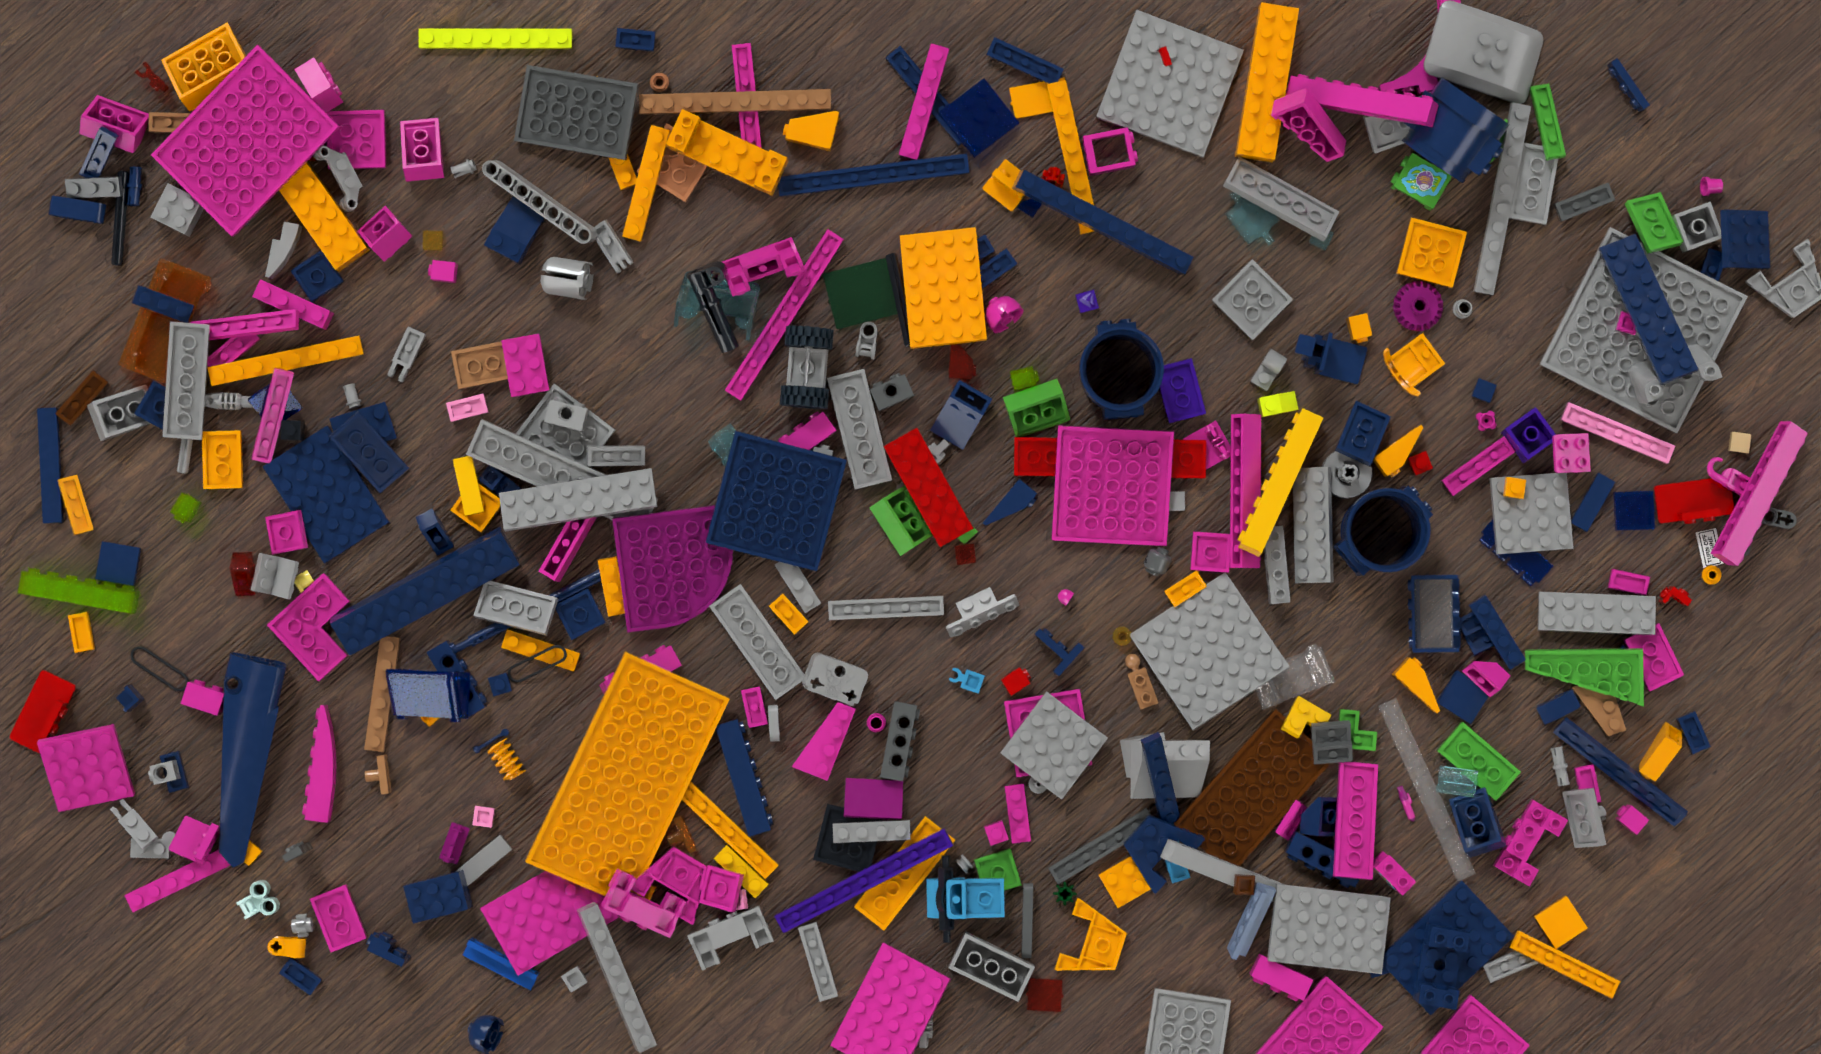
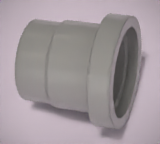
[1453,299,1472,319]

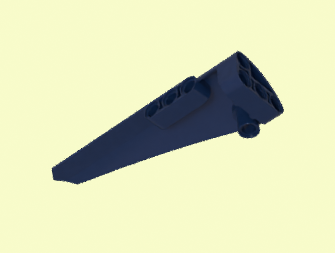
[219,652,286,867]

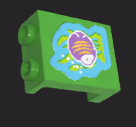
[1390,153,1452,211]

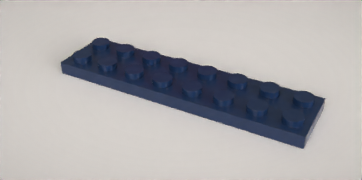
[1599,234,1698,385]

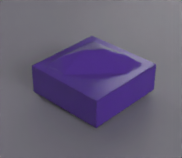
[1075,290,1099,313]

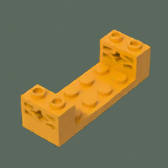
[666,109,788,196]

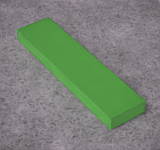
[1530,83,1566,160]

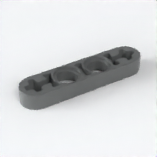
[1021,883,1033,958]

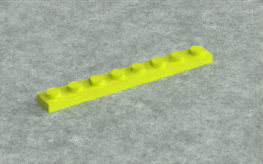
[419,29,572,49]

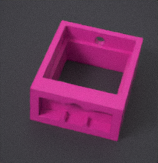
[1082,127,1138,176]

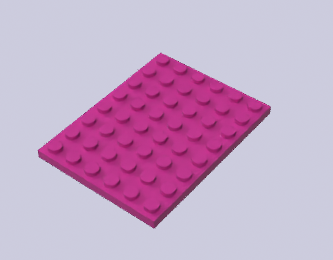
[151,45,340,237]

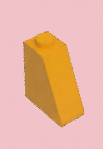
[783,111,840,151]
[1639,722,1682,782]

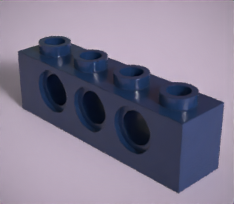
[426,640,488,719]
[1284,831,1359,888]

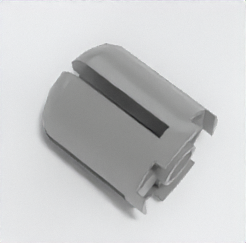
[540,257,594,300]

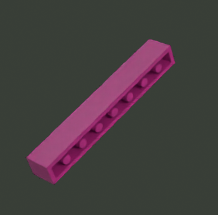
[1285,74,1439,127]
[1230,414,1262,568]
[1710,421,1808,566]

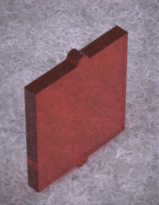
[1026,978,1063,1012]

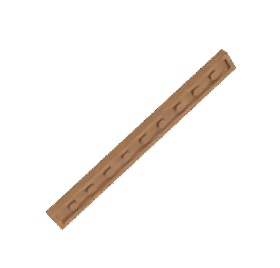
[639,89,831,115]

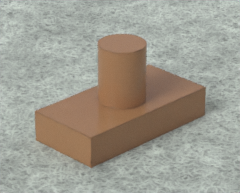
[365,754,392,794]

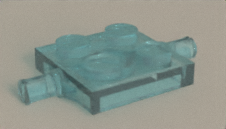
[1225,192,1279,246]

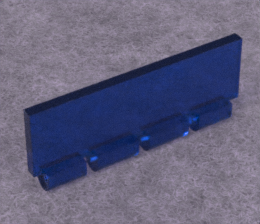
[1479,519,1553,586]

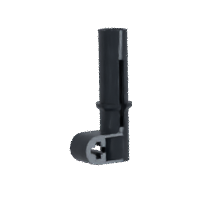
[686,261,739,353]

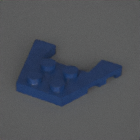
[1124,815,1205,894]

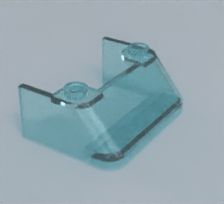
[674,271,760,340]

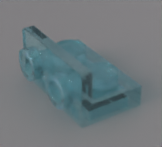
[708,423,736,466]

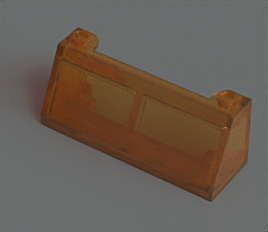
[118,258,212,384]

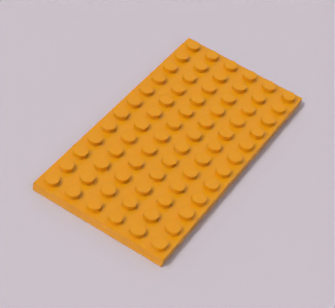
[525,651,730,896]

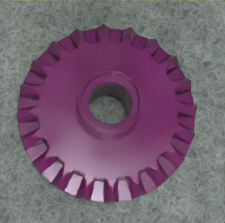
[1393,281,1443,331]

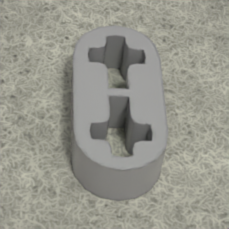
[768,705,780,742]

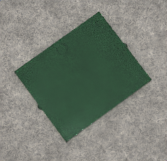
[823,258,898,330]

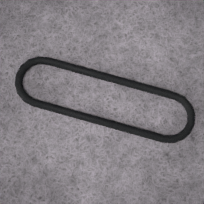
[508,645,567,683]
[130,646,189,692]

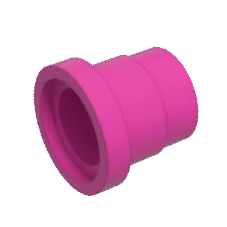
[1700,177,1723,196]
[867,713,886,732]

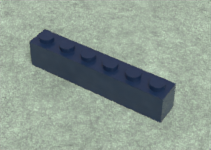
[716,719,774,837]

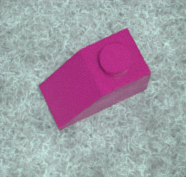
[1462,661,1510,697]

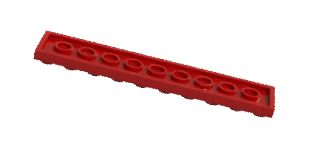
[1014,437,1206,478]

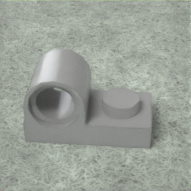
[1250,349,1287,391]

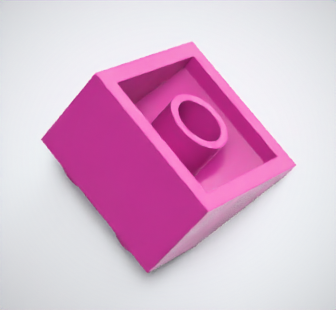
[357,206,412,262]

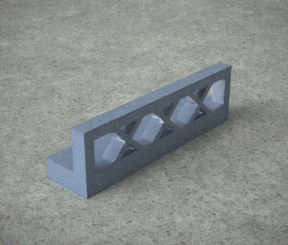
[1227,882,1276,960]

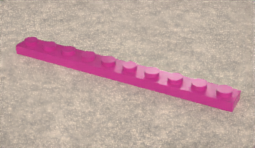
[725,229,844,401]

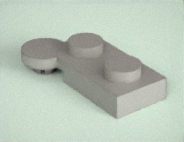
[130,831,176,858]

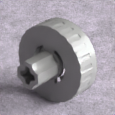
[1322,451,1372,498]

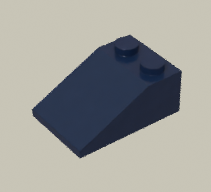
[484,197,545,265]
[1449,787,1507,858]

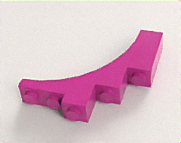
[1377,0,1461,95]

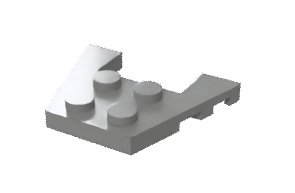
[1745,239,1821,318]

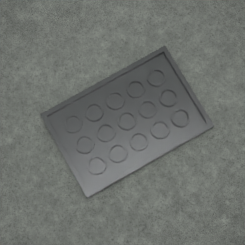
[514,65,639,160]

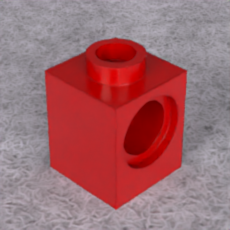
[1000,667,1031,696]

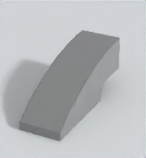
[265,222,302,279]

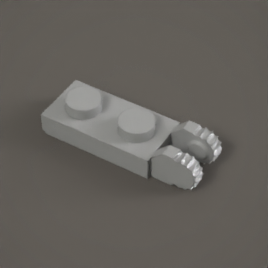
[388,326,426,382]
[110,799,159,850]

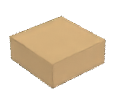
[1728,432,1751,454]

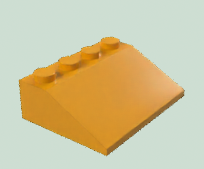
[161,22,247,112]

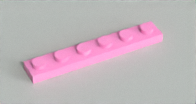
[1560,402,1675,464]

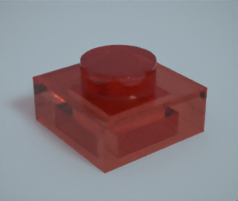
[955,544,976,565]

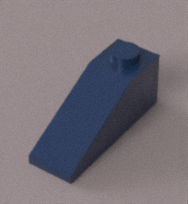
[982,479,1037,526]

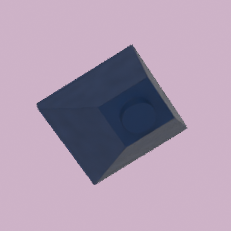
[1300,797,1337,836]

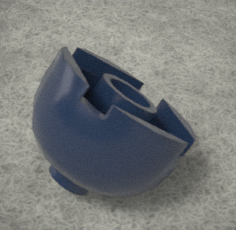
[467,1015,504,1054]

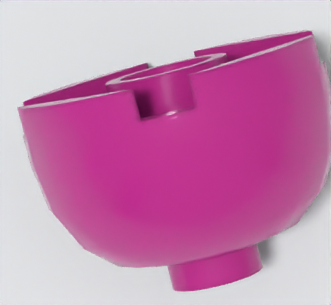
[985,296,1024,333]

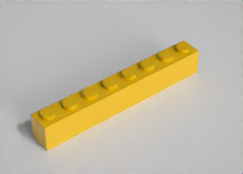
[1237,408,1323,557]

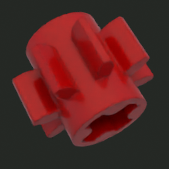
[1041,167,1065,188]

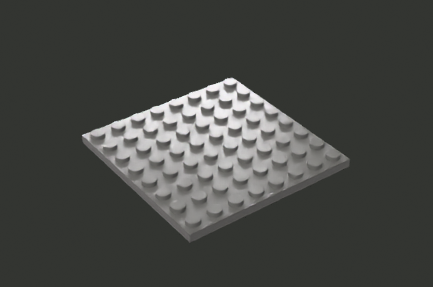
[1539,227,1748,434]

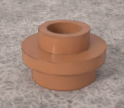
[650,73,669,92]

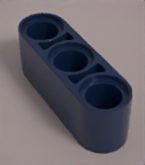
[48,196,106,224]

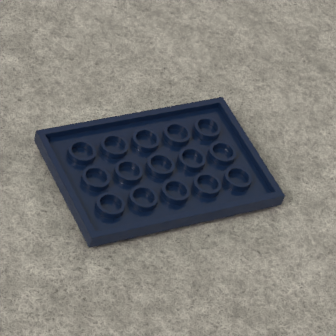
[263,425,390,564]
[1383,880,1514,1015]

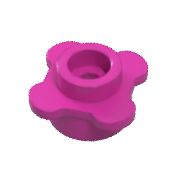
[1476,411,1497,431]

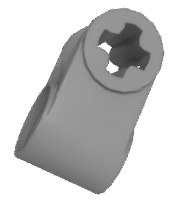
[855,322,878,360]

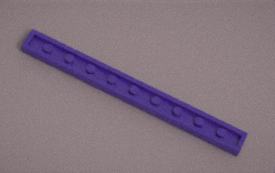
[774,828,953,933]

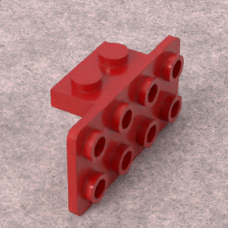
[1654,478,1734,524]
[9,670,76,753]

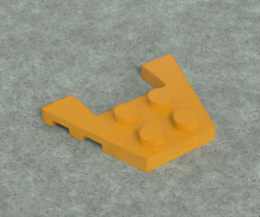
[1055,898,1127,971]

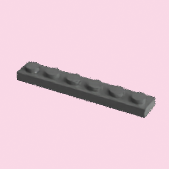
[1048,808,1150,884]

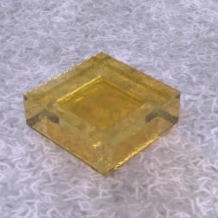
[423,230,443,251]

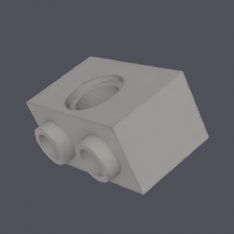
[544,397,589,432]

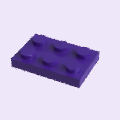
[1159,358,1206,424]

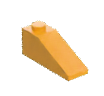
[1373,425,1423,478]
[1392,657,1440,713]

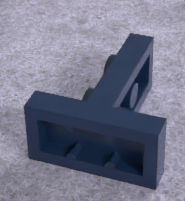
[1034,628,1085,676]

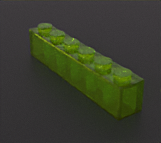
[18,568,140,614]

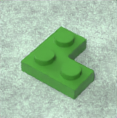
[1339,709,1377,751]

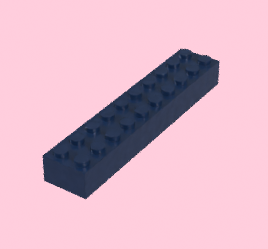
[330,527,520,656]

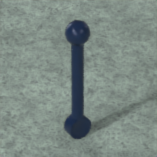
[473,729,509,753]

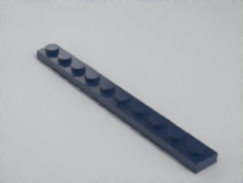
[778,154,970,197]

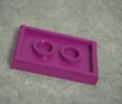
[844,778,903,820]

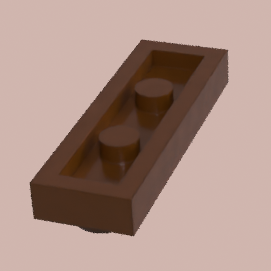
[55,370,108,426]

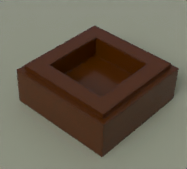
[1233,874,1255,895]

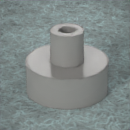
[1029,777,1047,794]

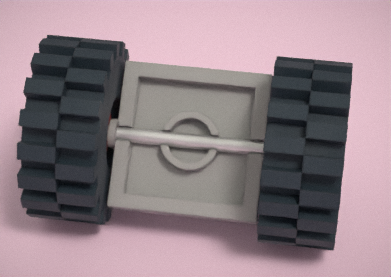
[780,326,834,409]

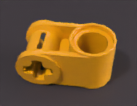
[267,936,306,958]

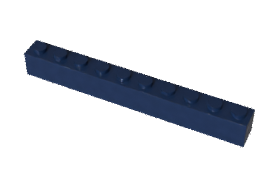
[1012,170,1193,275]

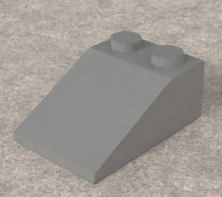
[87,384,151,441]

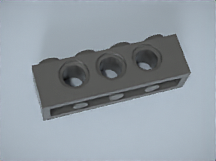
[880,701,920,781]

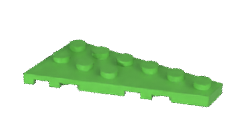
[1525,648,1644,707]

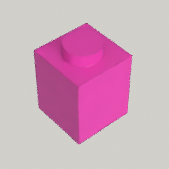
[428,260,458,283]
[1615,804,1649,835]
[984,820,1009,846]

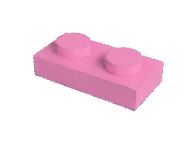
[446,394,489,422]

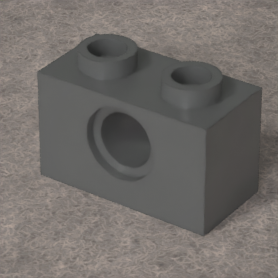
[870,373,914,412]

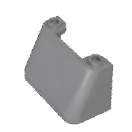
[1629,344,1722,403]

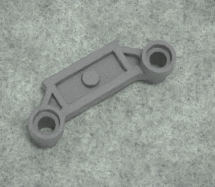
[313,145,363,212]

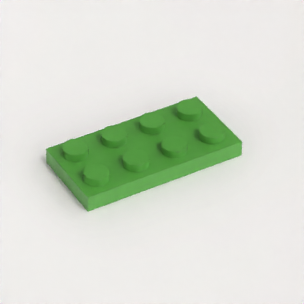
[1436,721,1521,801]

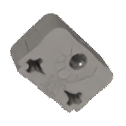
[802,652,868,706]

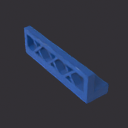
[463,937,540,991]

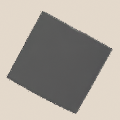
[1311,720,1353,764]

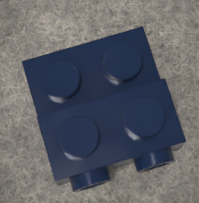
[366,931,411,967]

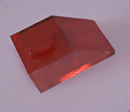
[948,344,976,380]
[230,552,255,596]

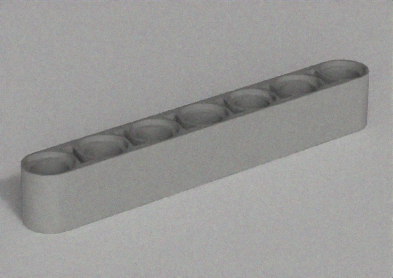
[482,160,597,244]
[1160,839,1282,902]

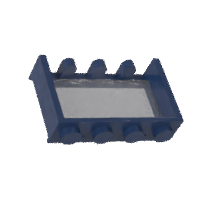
[1408,575,1461,653]

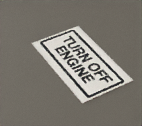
[1696,528,1724,568]

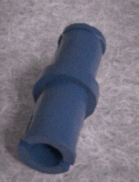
[127,166,143,207]

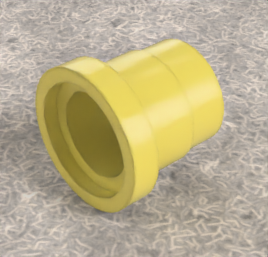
[294,570,314,593]

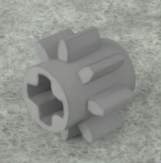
[291,914,313,938]

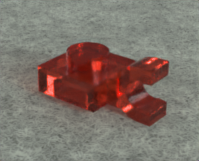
[135,62,170,93]

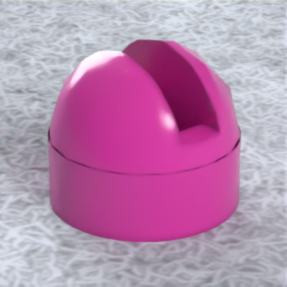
[1058,589,1074,606]

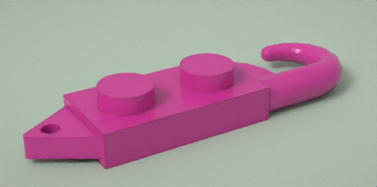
[1707,457,1750,496]

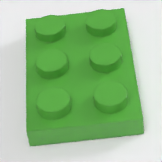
[1625,192,1683,254]

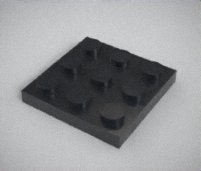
[813,803,883,872]

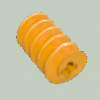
[487,738,526,780]

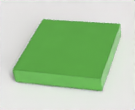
[974,848,1022,891]

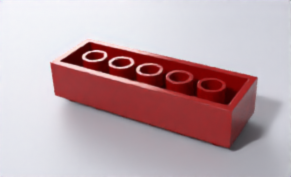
[883,428,974,547]

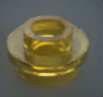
[1113,627,1131,646]

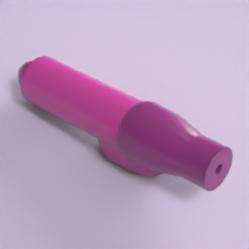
[1397,785,1415,822]

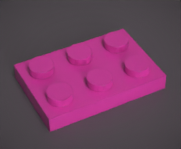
[501,334,550,397]
[1623,623,1684,692]
[310,884,368,952]

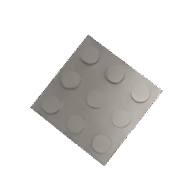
[1211,259,1293,340]

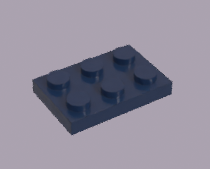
[1335,401,1391,467]
[329,402,397,456]

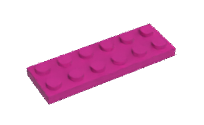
[1333,762,1378,880]

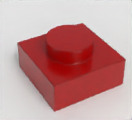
[1407,451,1433,476]

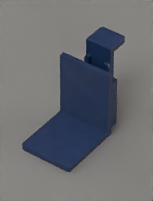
[1295,332,1367,384]

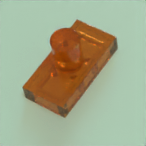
[666,814,698,854]

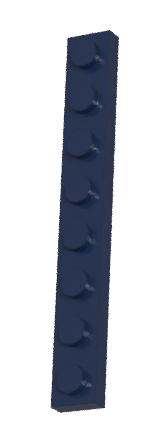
[1553,717,1688,827]

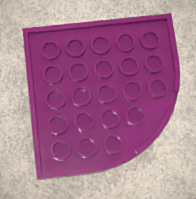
[612,505,733,633]

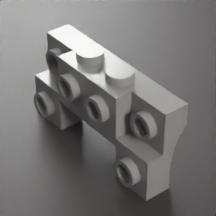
[687,906,774,971]

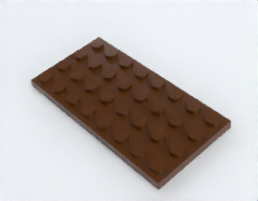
[1174,709,1330,866]

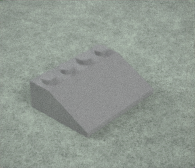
[1131,740,1210,799]

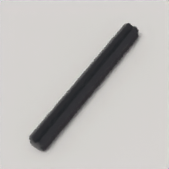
[111,171,129,266]
[886,253,910,347]

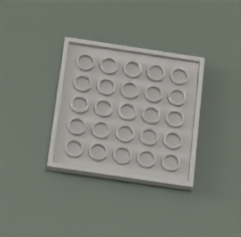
[1096,10,1244,158]
[1129,572,1290,731]

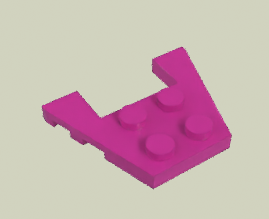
[631,847,707,925]

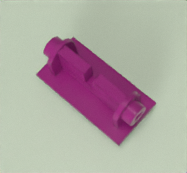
[439,822,470,865]

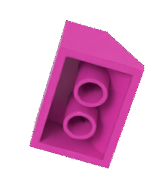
[79,95,149,153]

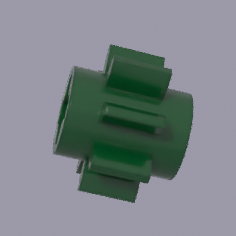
[1053,881,1077,906]

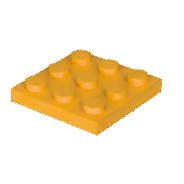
[1396,217,1467,288]

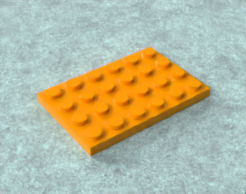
[900,227,987,349]

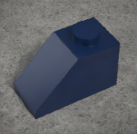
[416,508,454,556]

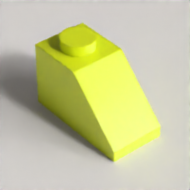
[1257,391,1299,418]

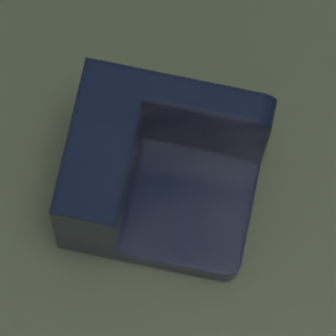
[116,685,144,712]

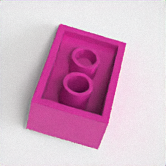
[400,118,444,182]

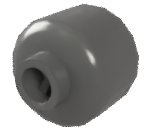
[1143,547,1172,576]

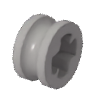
[955,854,973,874]

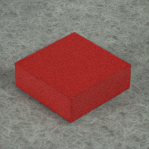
[1159,46,1172,66]

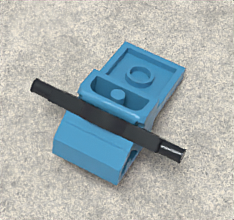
[926,855,1005,943]

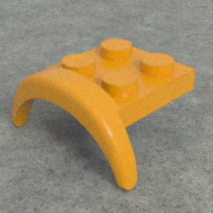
[1383,333,1445,396]

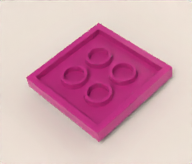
[327,110,386,170]

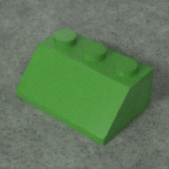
[1003,379,1071,437]
[869,485,933,556]

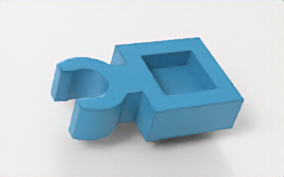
[949,668,985,694]

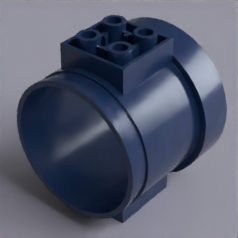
[1402,78,1510,183]
[1079,319,1164,420]
[1333,486,1433,576]

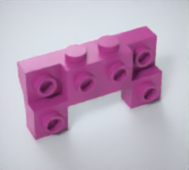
[722,237,805,297]
[1493,799,1568,887]
[601,869,686,938]

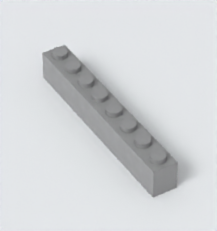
[577,902,657,1053]

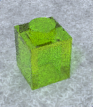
[1010,366,1039,391]
[170,492,202,523]

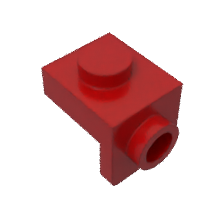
[1658,586,1692,606]

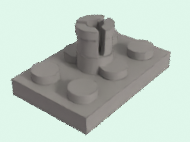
[1562,788,1607,848]

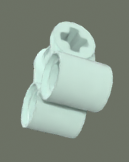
[236,880,280,920]

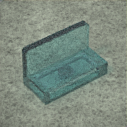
[1436,766,1479,797]

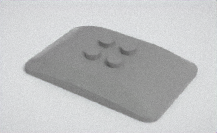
[1423,1,1543,104]

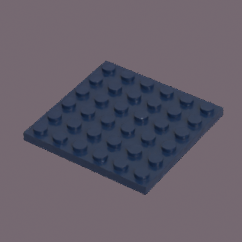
[705,431,847,571]

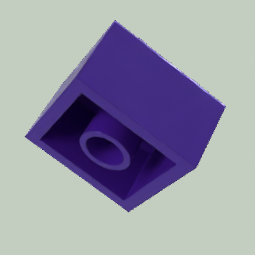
[1501,407,1556,463]

